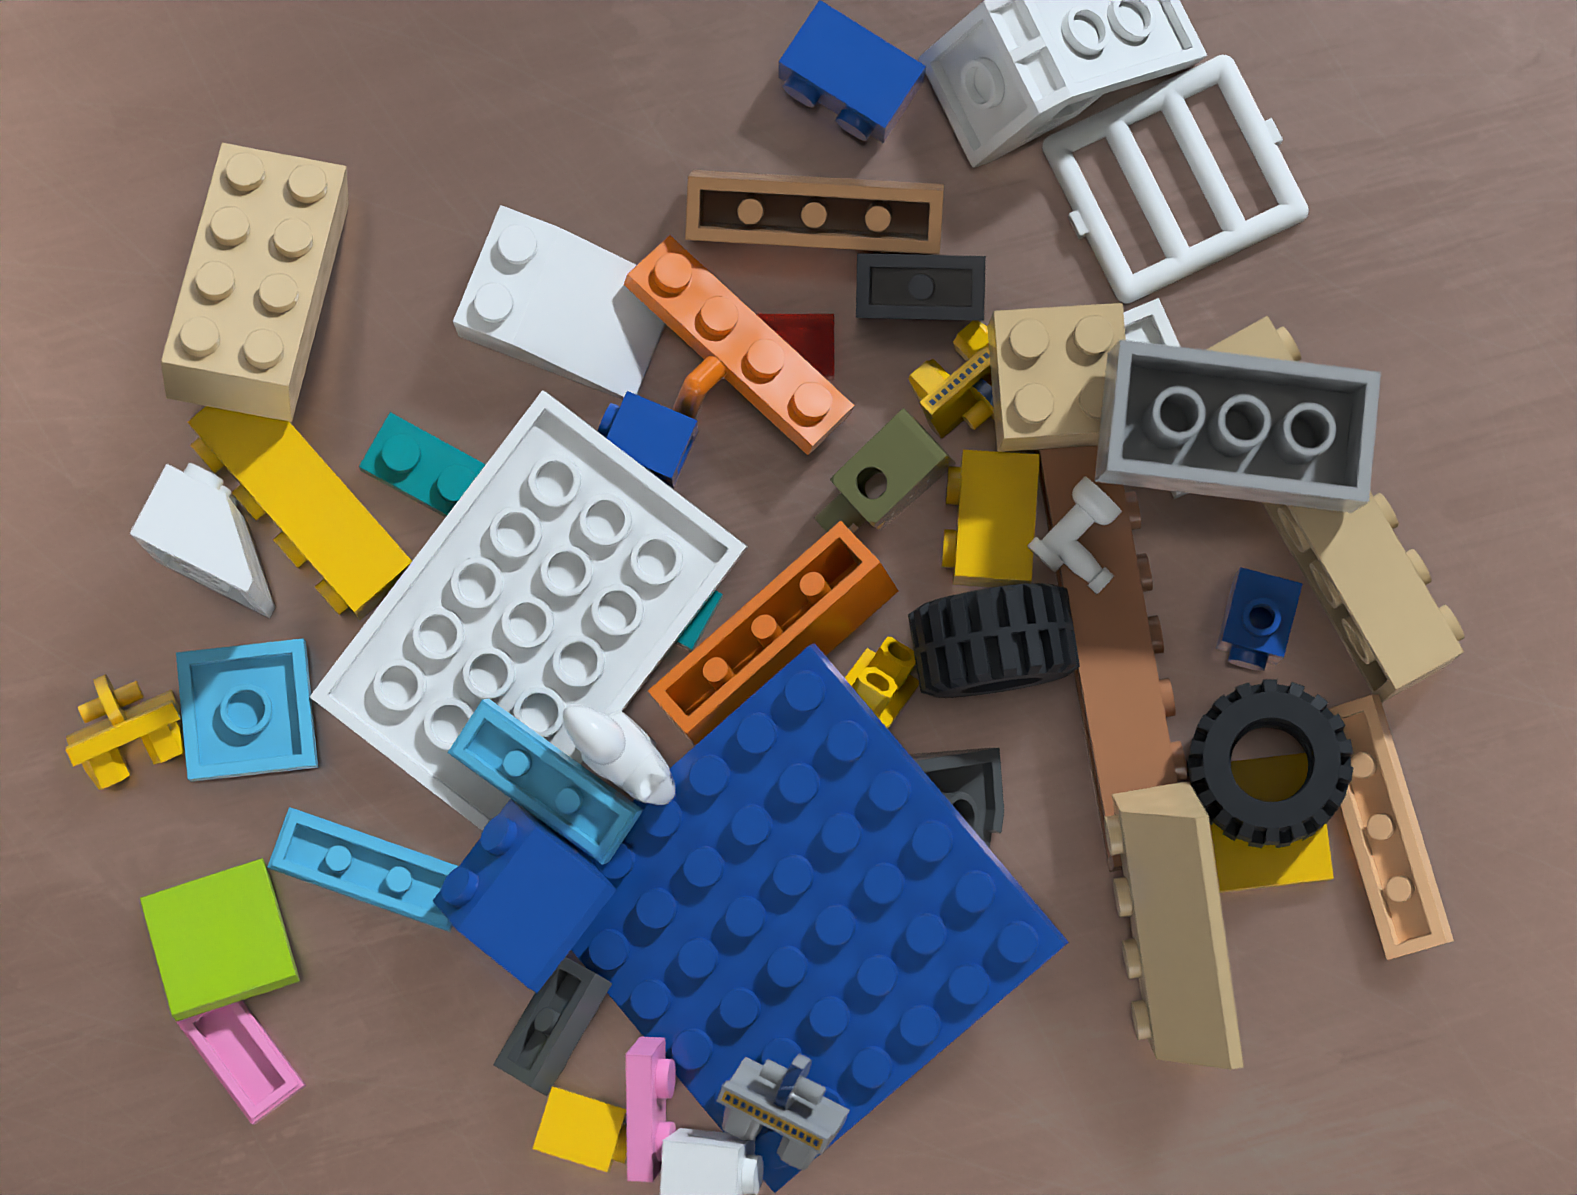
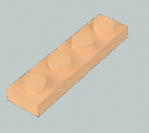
[1328,694,1454,960]

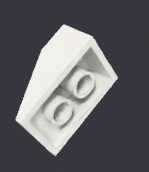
[453,205,666,400]

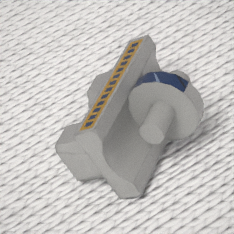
[717,1054,850,1170]

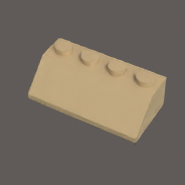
[1104,781,1244,1069]

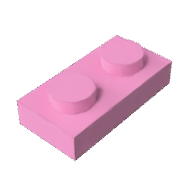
[626,1037,676,1182]

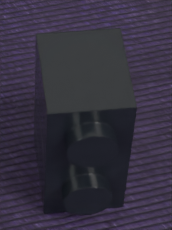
[856,253,986,321]

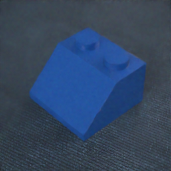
[432,798,616,993]

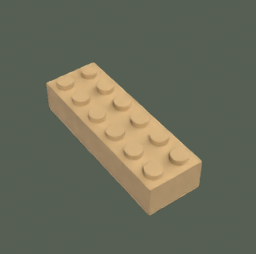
[1206,316,1464,703]

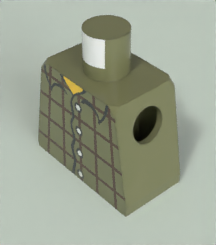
[814,408,956,533]

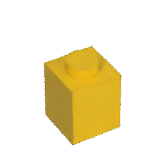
[532,1086,627,1173]

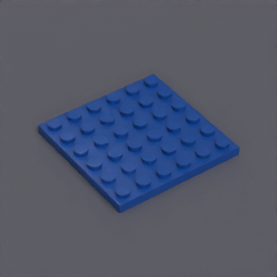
[571,643,1069,1193]

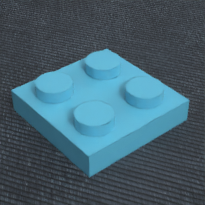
[176,638,318,782]

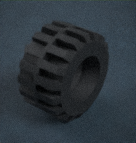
[908,583,1080,698]
[1187,679,1353,848]

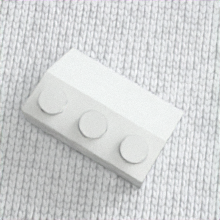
[130,463,276,619]

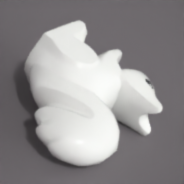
[563,704,675,805]

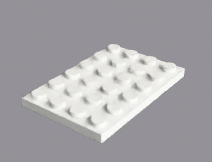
[310,390,748,831]

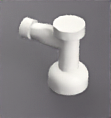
[1027,476,1122,594]

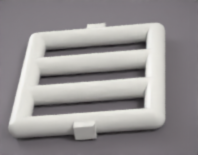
[1042,55,1309,303]

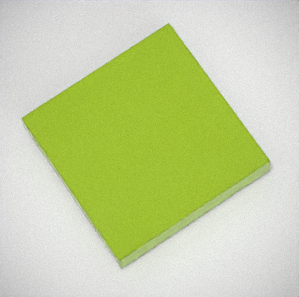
[140,858,300,1022]

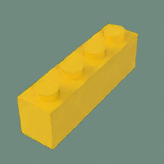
[187,406,412,620]

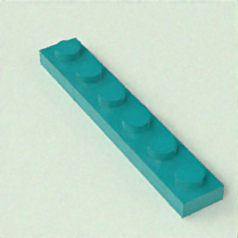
[359,412,723,652]

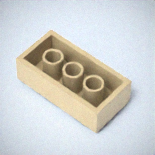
[161,143,349,422]

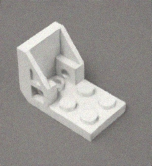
[918,0,1207,168]

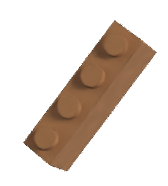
[685,170,944,255]

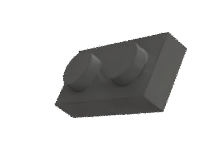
[493,957,612,1096]

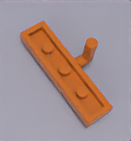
[623,235,855,455]

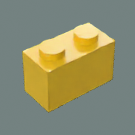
[941,449,1040,587]

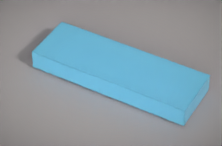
[448,699,643,865]
[267,807,458,932]

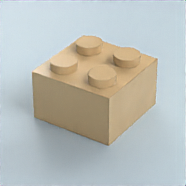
[987,303,1126,452]

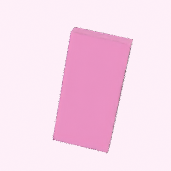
[176,1000,306,1125]

